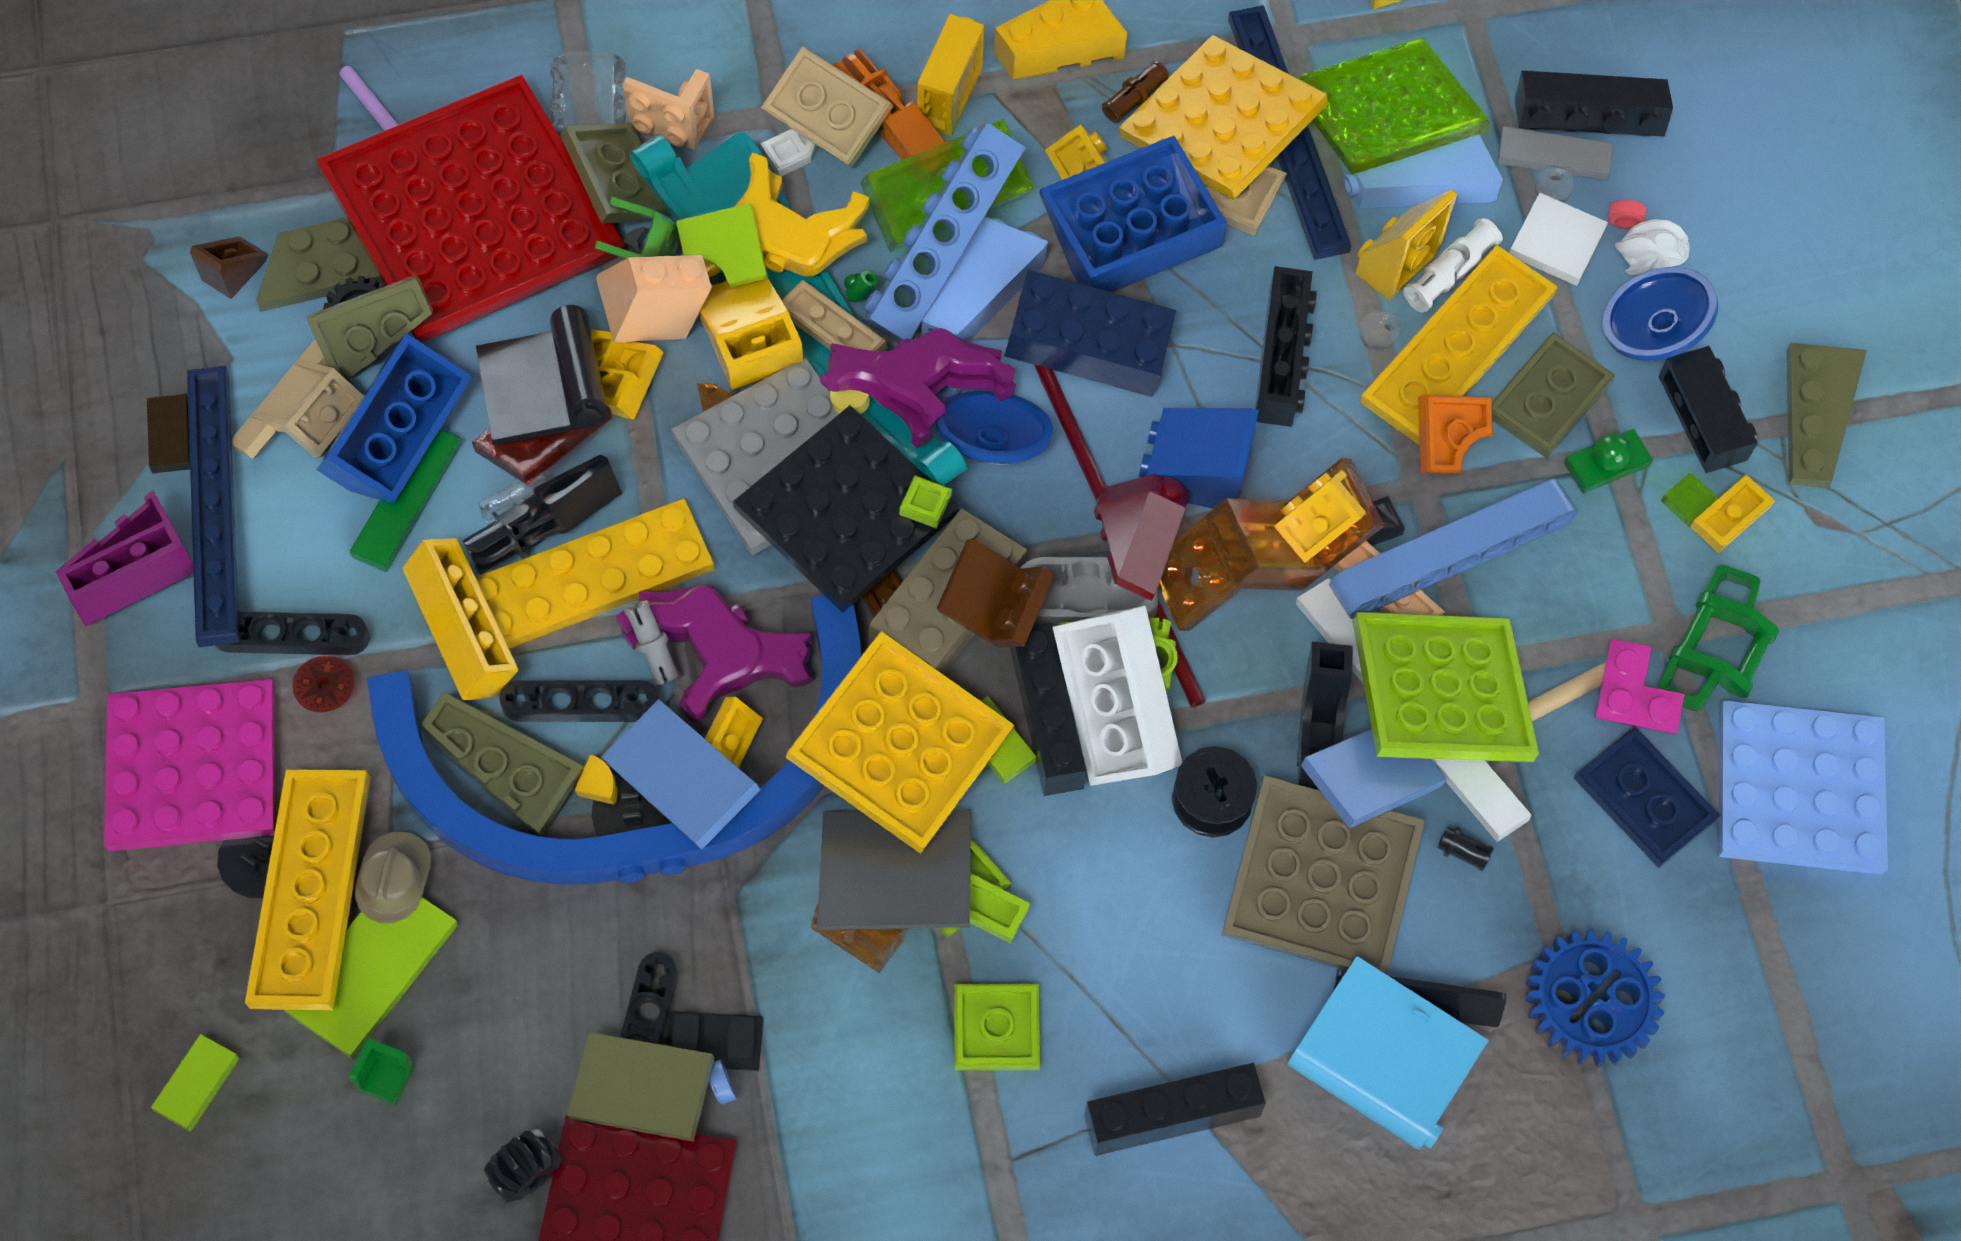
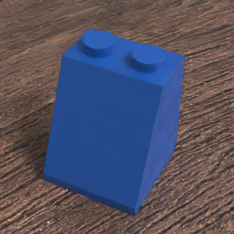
[1139,408,1259,514]

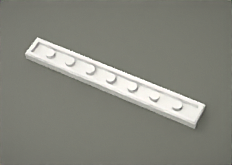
[1296,578,1531,842]

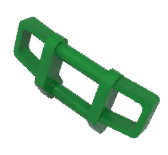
[1658,565,1779,712]

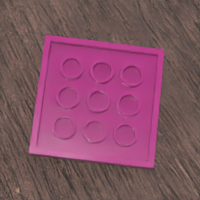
[104,679,276,852]

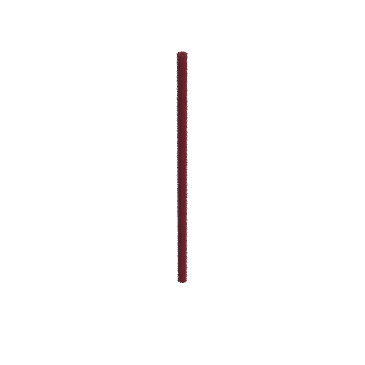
[1033,364,1206,708]

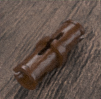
[1102,60,1169,123]

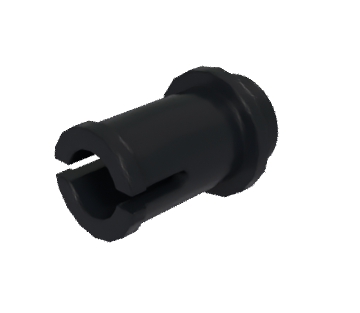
[1437,826,1494,871]

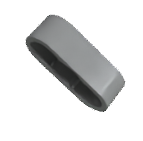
[1020,557,1158,633]

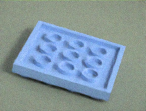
[1719,700,1888,875]

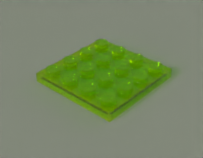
[1295,37,1489,175]

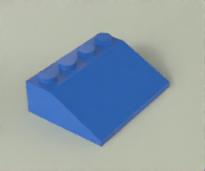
[1039,135,1227,292]

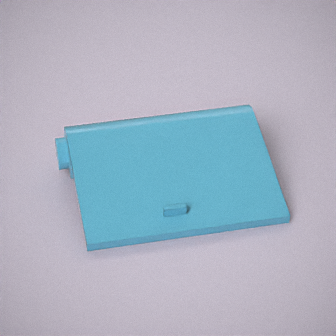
[1287,956,1489,1151]

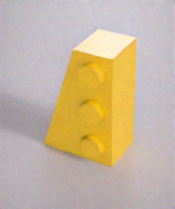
[994,0,1127,80]

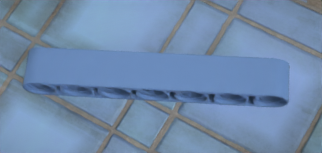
[1329,479,1579,619]

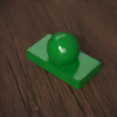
[1564,429,1653,494]

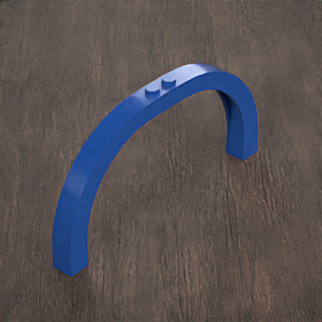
[367,595,861,885]

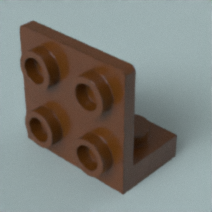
[937,539,1055,648]

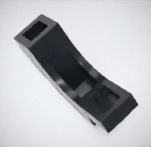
[1297,642,1353,790]

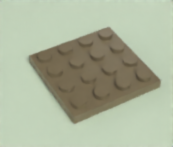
[1221,775,1425,975]

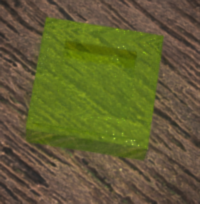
[1661,473,1719,527]

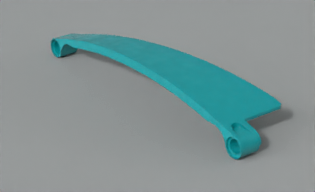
[629,132,970,486]

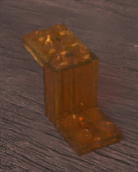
[1158,458,1385,631]

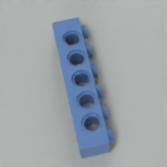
[862,122,1026,343]

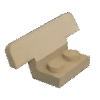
[231,339,364,459]

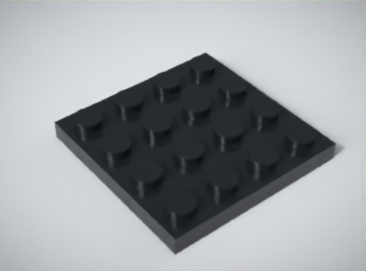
[733,405,959,613]

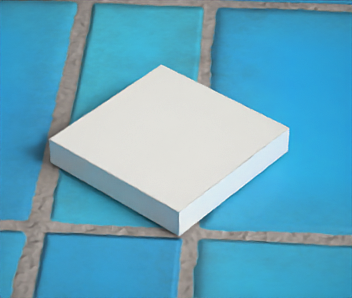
[1509,193,1608,286]

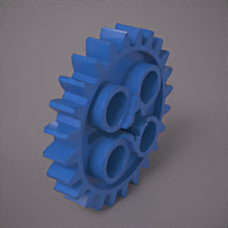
[1524,929,1665,1067]

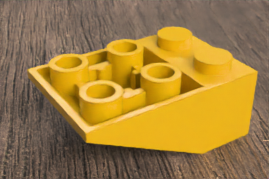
[699,279,804,391]

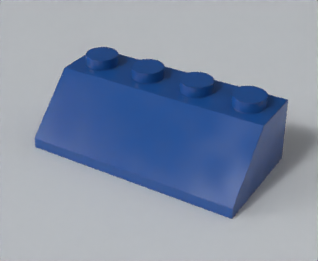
[316,333,473,504]

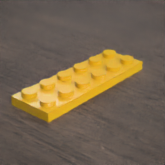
[1359,245,1558,445]
[475,498,715,649]
[245,769,371,1011]

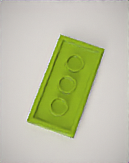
[284,897,458,1060]

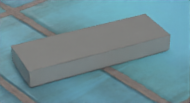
[1497,126,1613,181]

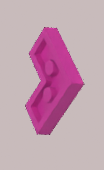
[1595,639,1685,735]

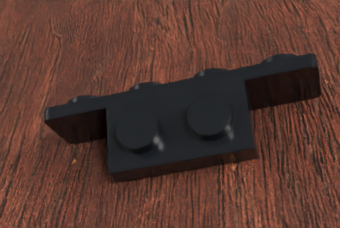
[1332,969,1506,1027]

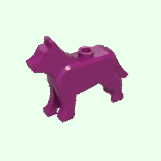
[820,329,1016,448]
[616,584,813,721]

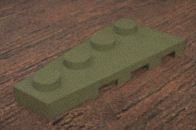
[1787,343,1867,488]

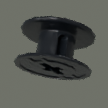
[1172,746,1257,838]

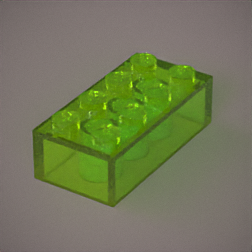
[860,119,1034,252]

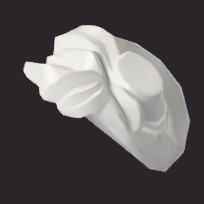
[1615,219,1690,275]

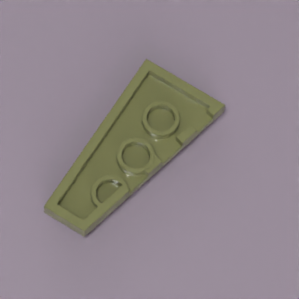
[421,692,584,837]

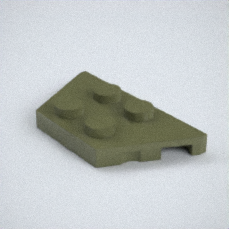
[256,217,383,312]

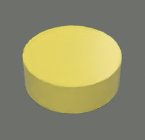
[830,390,870,415]

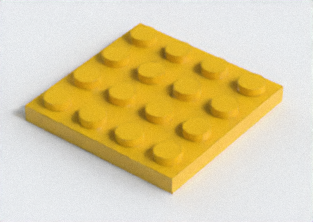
[1119,35,1328,200]
[785,631,1014,854]

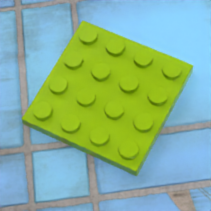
[1352,612,1539,762]

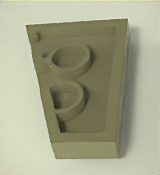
[307,275,433,381]

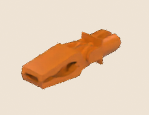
[833,47,956,184]

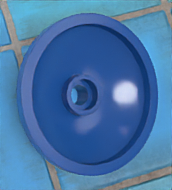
[1603,267,1718,361]
[936,390,1053,465]

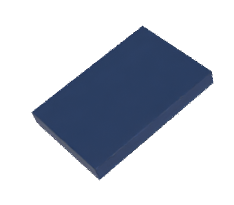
[1574,727,1721,868]

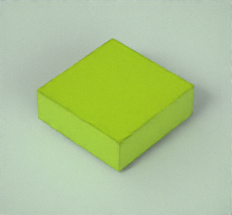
[899,476,952,529]

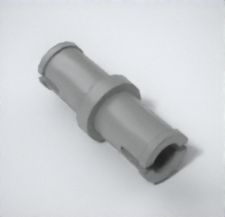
[624,600,680,685]

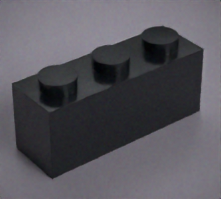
[1658,346,1758,473]

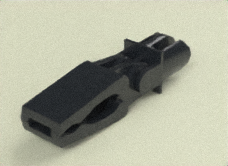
[462,454,622,574]

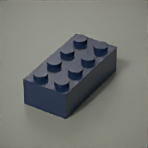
[1004,270,1176,397]

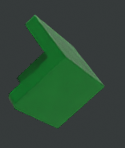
[349,1038,415,1106]

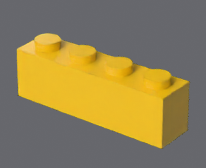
[402,538,518,700]

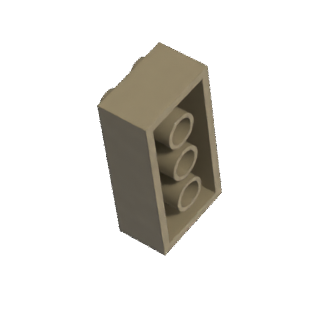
[869,508,1027,675]

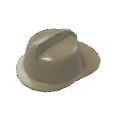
[355,832,431,923]

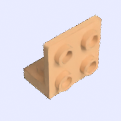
[622,69,715,150]

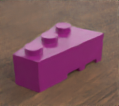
[55,490,193,627]

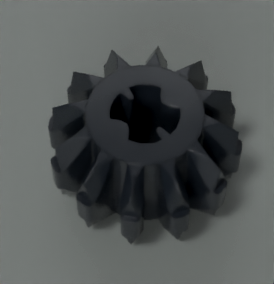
[484,1129,562,1202]

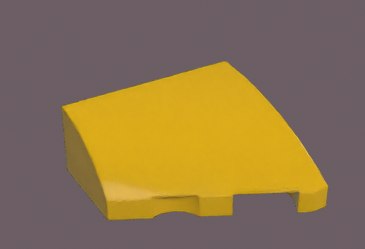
[591,329,664,420]

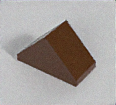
[190,236,268,299]

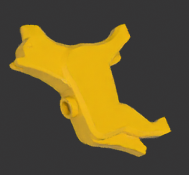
[680,152,870,278]

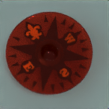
[292,656,354,713]

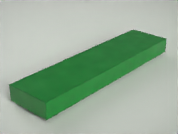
[349,430,462,572]

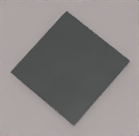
[817,809,971,930]

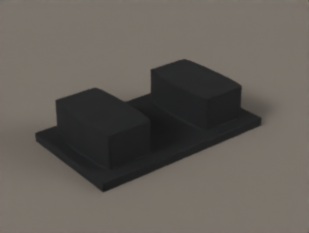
[667,1012,763,1071]

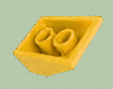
[1355,189,1457,301]

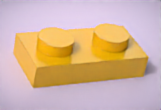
[1690,475,1775,553]
[705,697,763,768]

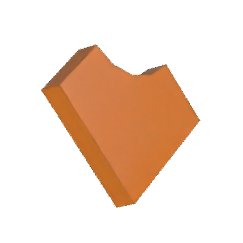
[1418,394,1493,475]

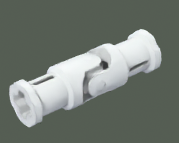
[1403,218,1503,313]

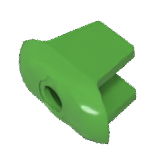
[595,196,680,259]

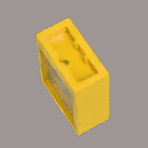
[917,14,984,137]

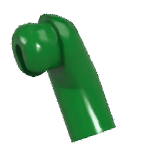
[844,270,878,302]

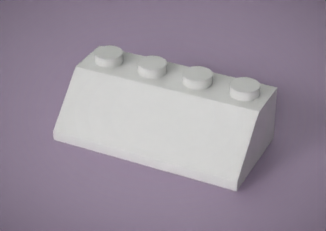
[1053,605,1182,786]

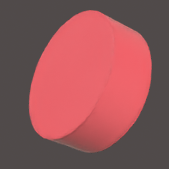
[1608,200,1647,229]

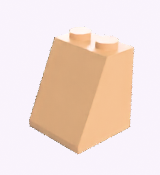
[596,255,712,342]

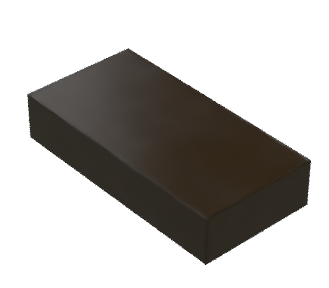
[147,393,190,474]

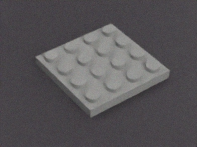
[671,357,839,556]

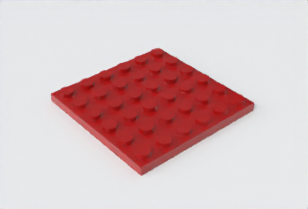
[317,74,625,343]

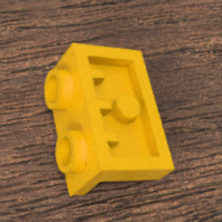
[1045,124,1114,180]
[1274,470,1366,563]

